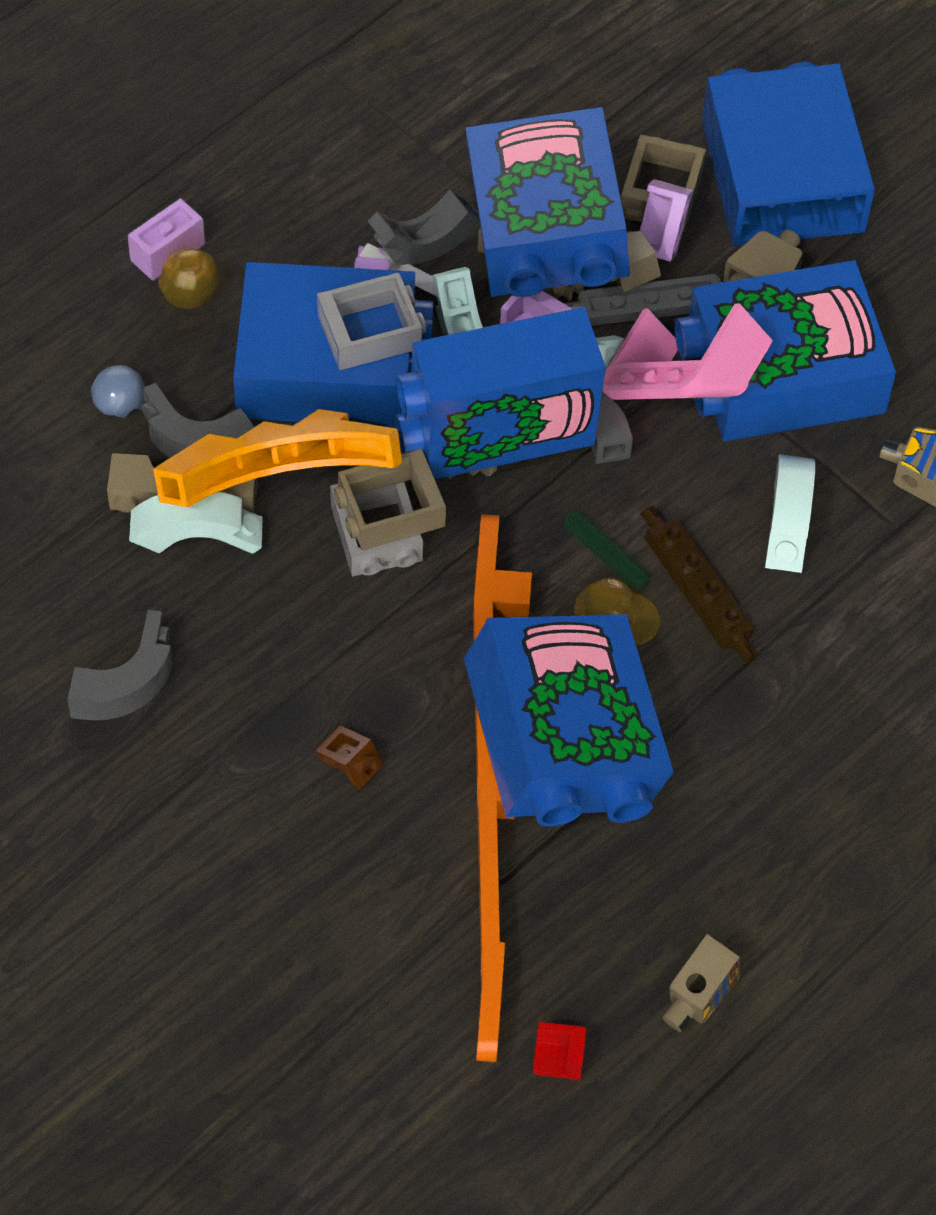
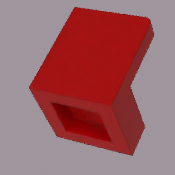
[533,1022,586,1080]

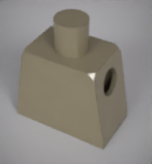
[723,230,803,282]

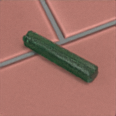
[564,510,650,591]

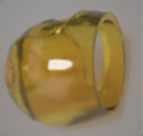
[158,247,219,309]

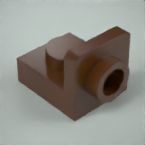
[316,725,383,789]

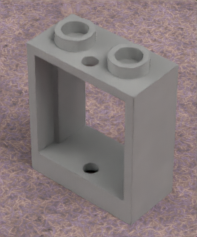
[317,272,426,371]
[330,482,423,576]

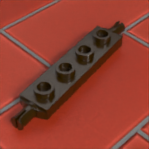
[641,506,758,664]

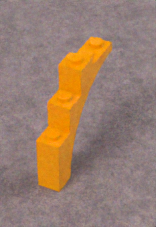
[153,409,403,508]

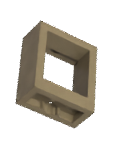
[621,134,706,232]
[334,448,446,550]

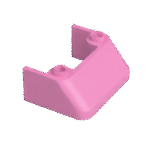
[603,303,773,400]

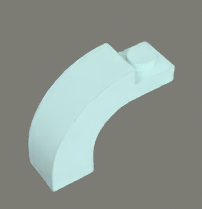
[433,267,483,336]
[765,454,815,573]
[129,492,262,554]

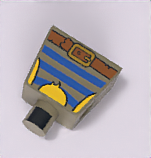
[880,427,936,507]
[662,934,740,1032]

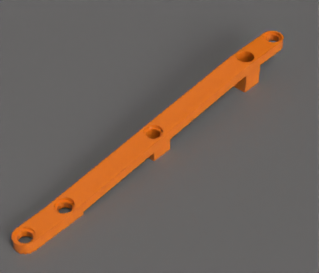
[473,514,532,1062]

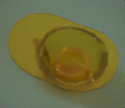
[574,578,660,645]

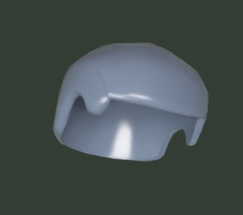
[91,365,147,418]

